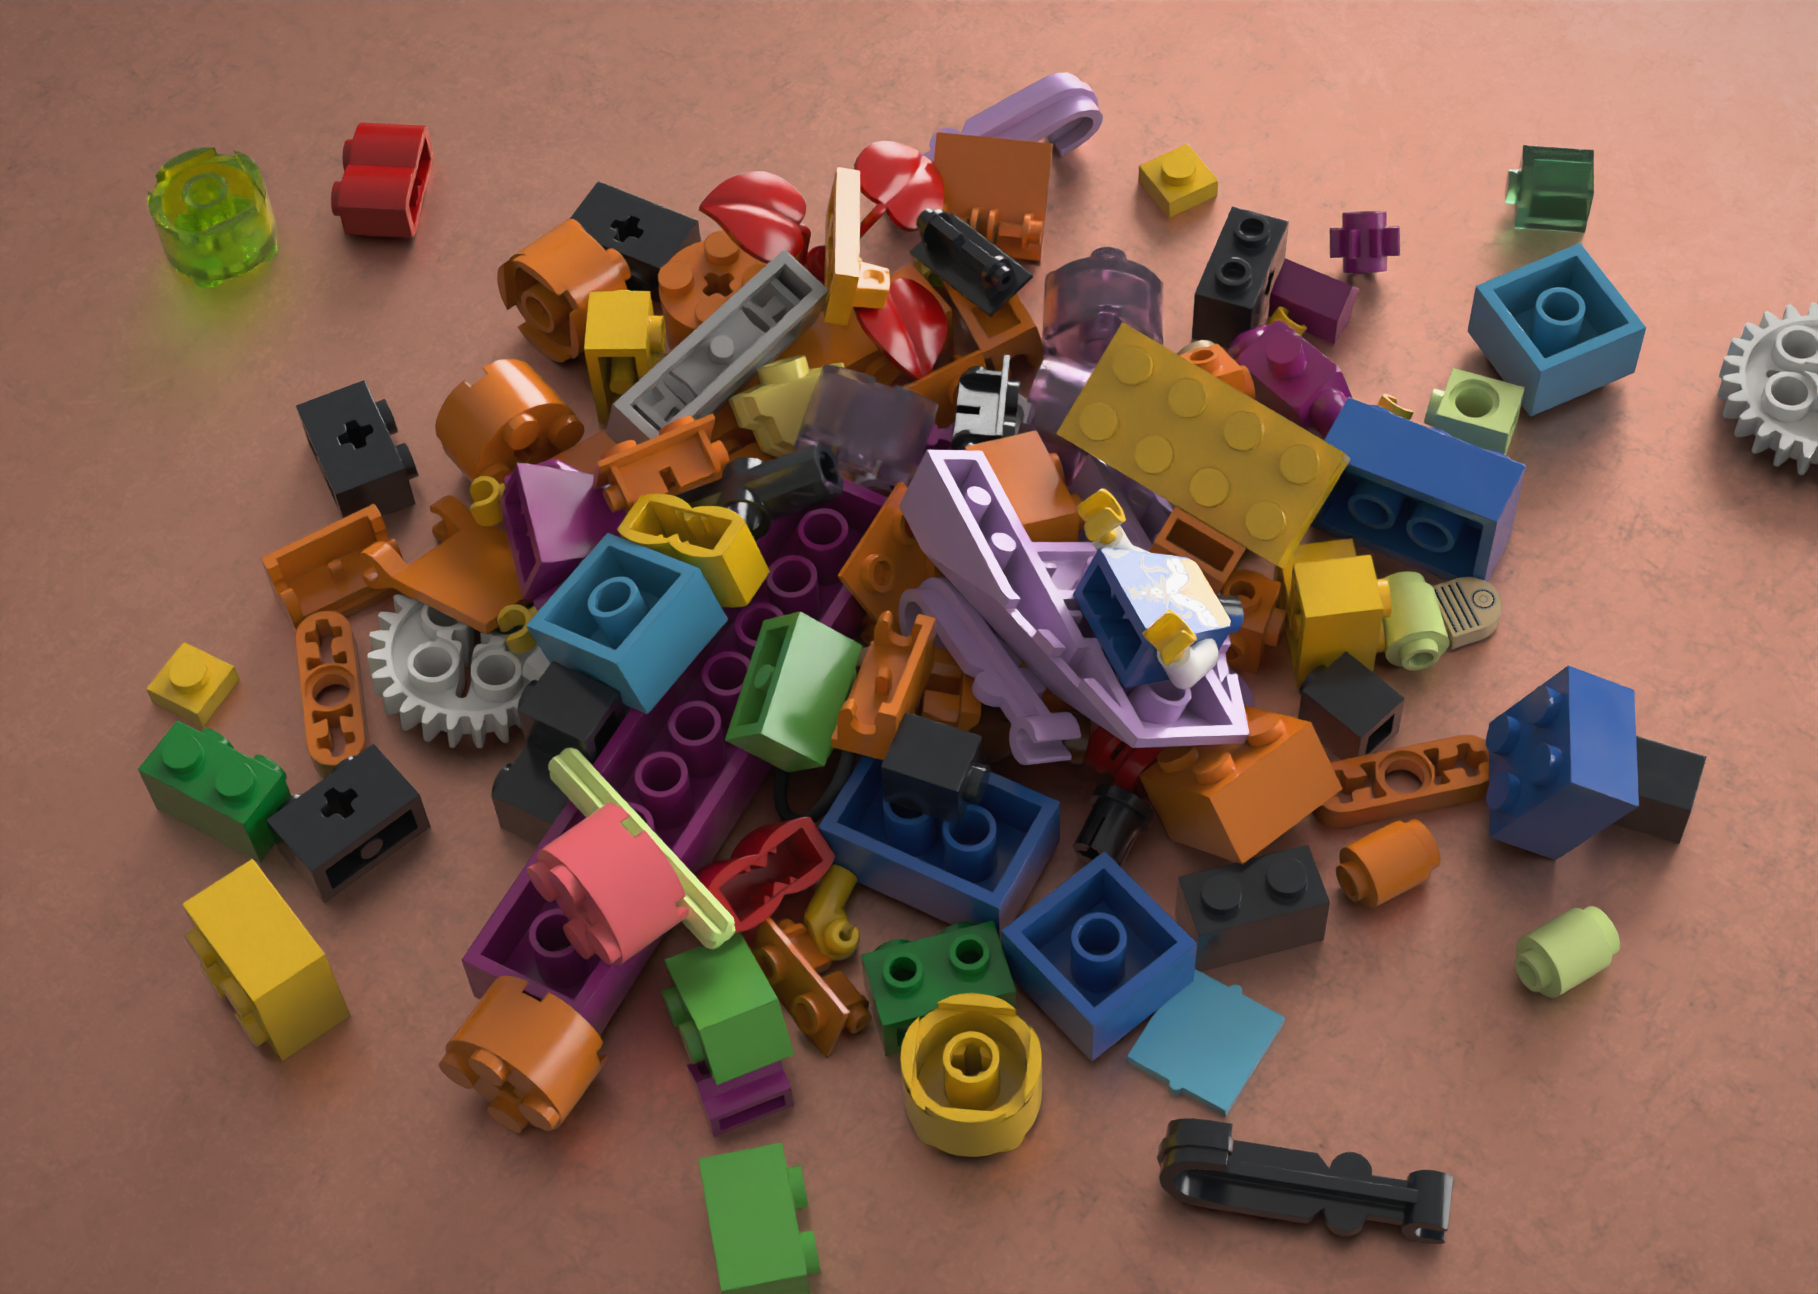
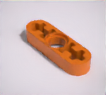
[295,611,370,778]
[1312,734,1489,829]

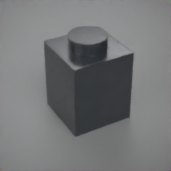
[1298,651,1405,760]
[881,712,991,825]
[1612,736,1707,844]

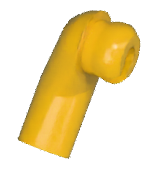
[803,864,860,960]

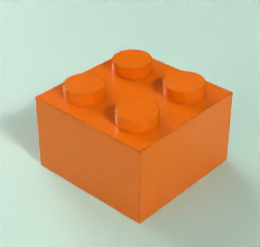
[1138,705,1343,864]

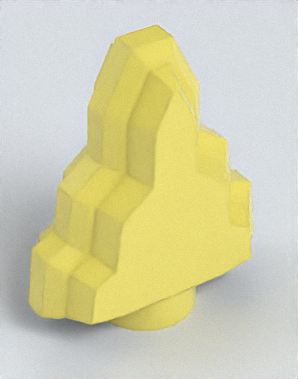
[728,355,849,458]

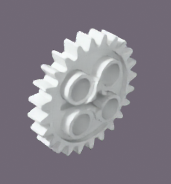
[1717,302,1818,475]
[367,594,538,748]

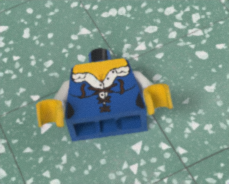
[1073,488,1244,689]

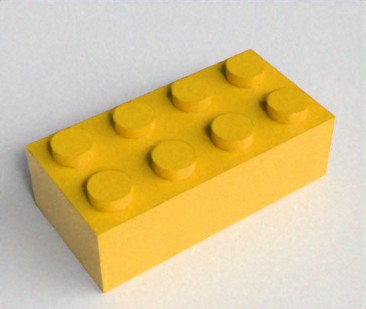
[1056,322,1351,569]

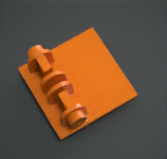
[934,132,1053,261]
[837,482,945,646]

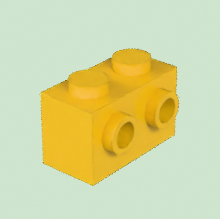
[584,290,669,424]

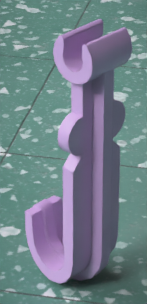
[922,73,1103,164]
[898,576,1081,765]

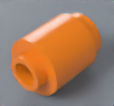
[1336,819,1441,908]

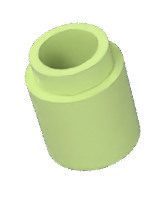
[1382,571,1449,670]
[1514,906,1620,998]

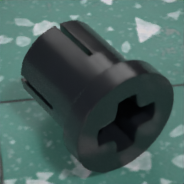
[1073,784,1155,868]

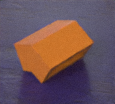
[1149,506,1246,595]

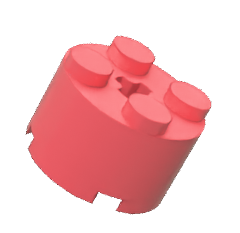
[527,803,689,966]

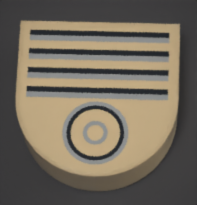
[1432,577,1502,649]

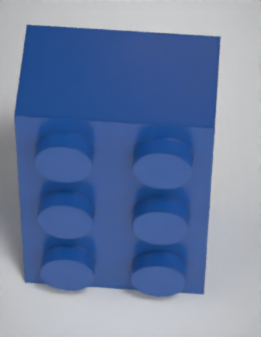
[1310,397,1527,582]
[818,755,1060,943]

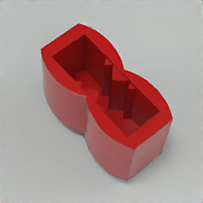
[331,122,434,238]
[694,817,835,933]

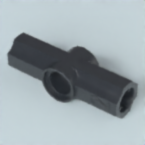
[676,443,844,541]

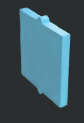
[1126,969,1285,1117]

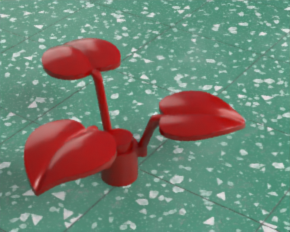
[699,141,948,381]

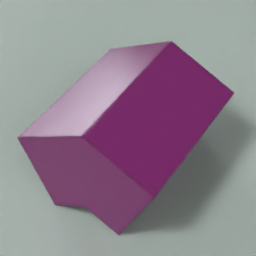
[1268,258,1360,344]
[687,1060,794,1137]

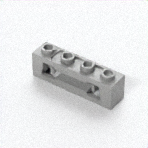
[605,249,829,445]

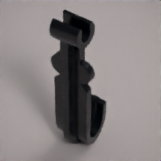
[1157,1118,1454,1244]

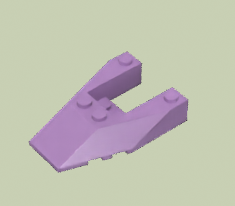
[899,450,1250,748]

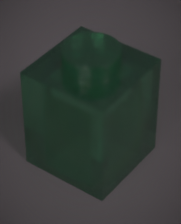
[1505,145,1594,233]

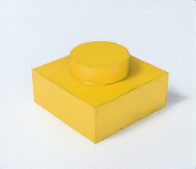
[1138,143,1219,218]
[146,642,240,727]

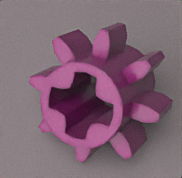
[1330,211,1400,273]

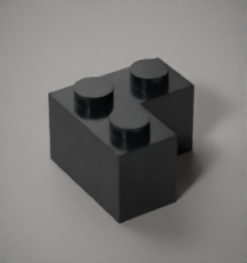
[491,661,625,845]

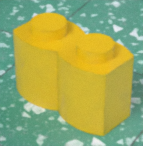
[617,494,770,608]

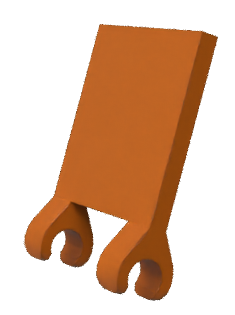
[360,495,533,635]

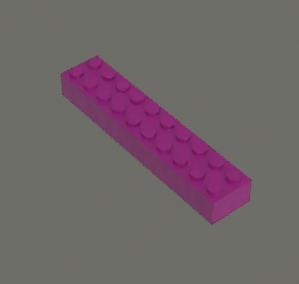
[462,479,888,1036]

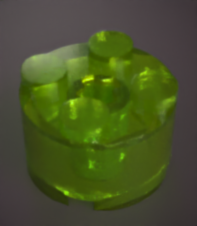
[147,147,278,288]

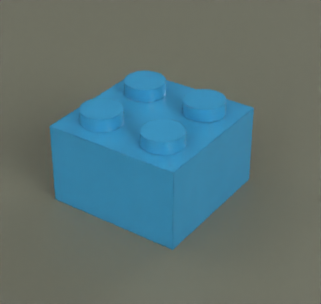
[1467,243,1647,416]
[526,533,728,714]

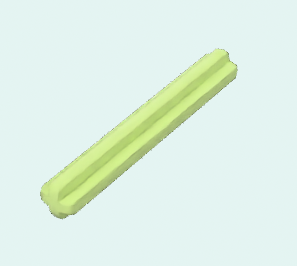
[548,748,736,949]

